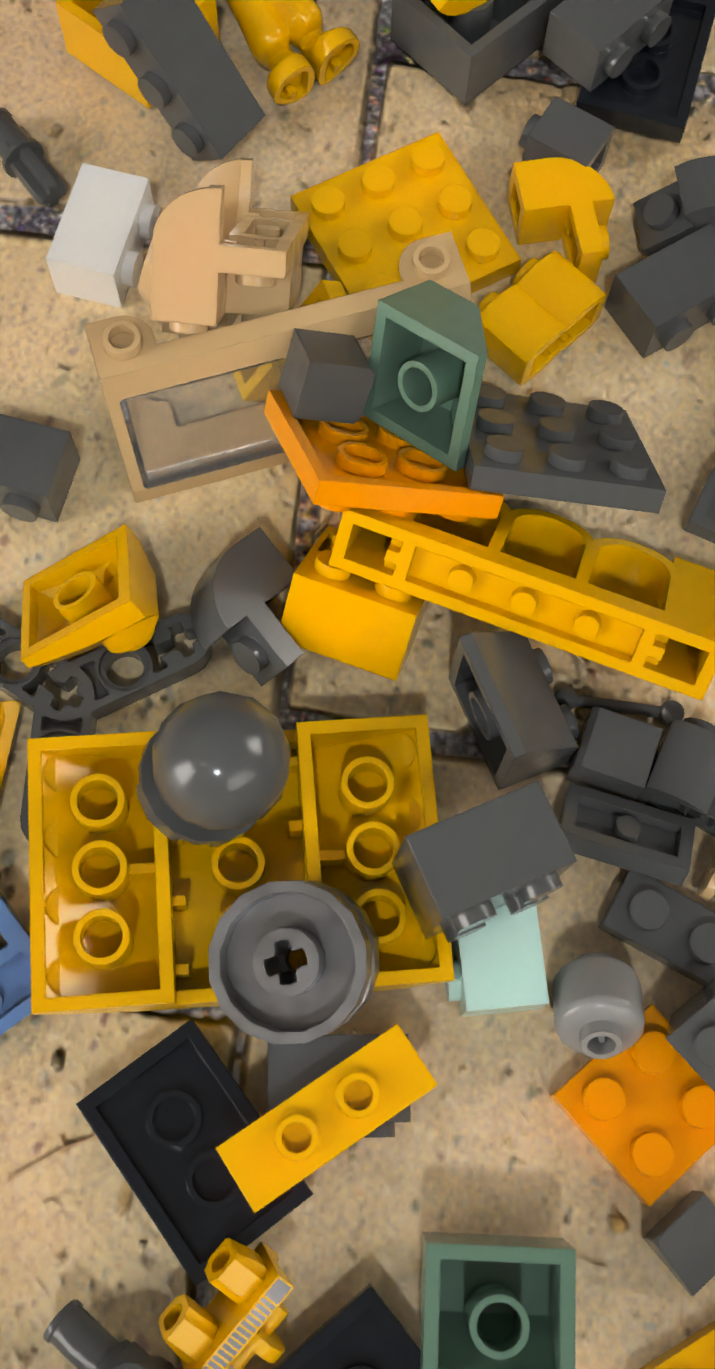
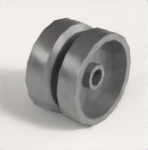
[208,880,380,1045]

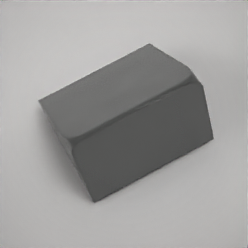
[642,1190,715,1296]

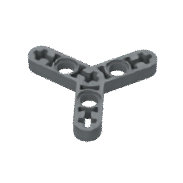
[0,613,213,841]

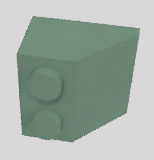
[362,280,488,472]
[420,1231,576,1369]

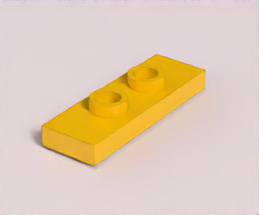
[215,1023,438,1213]

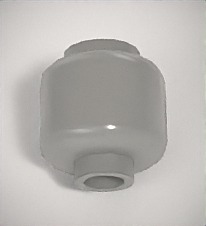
[553,952,645,1059]

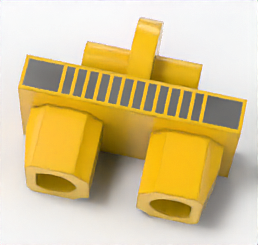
[158,1238,294,1369]

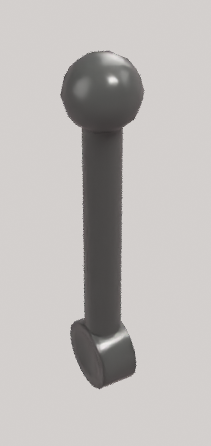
[554,686,685,727]

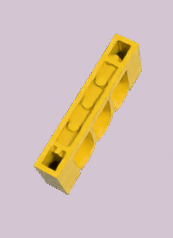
[328,501,715,701]

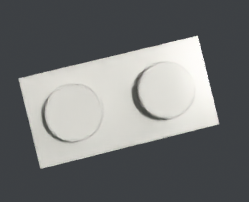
[46,163,160,308]

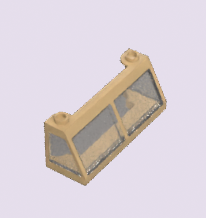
[84,231,472,503]

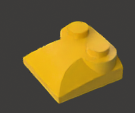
[20,524,159,668]

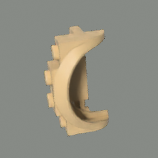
[138,158,310,338]

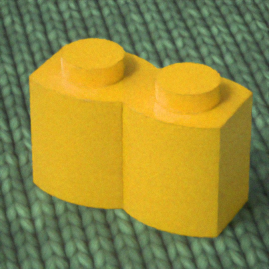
[478,251,607,386]

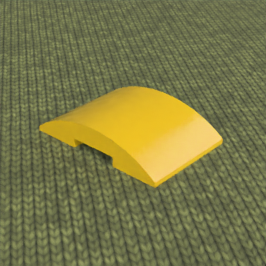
[27,714,455,1015]

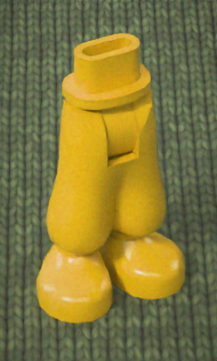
[226,0,360,105]

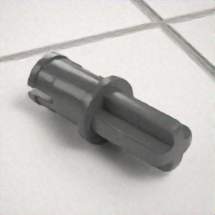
[0,107,66,208]

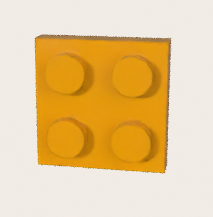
[550,1004,715,1207]

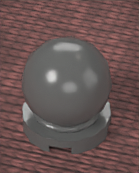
[136,691,291,847]

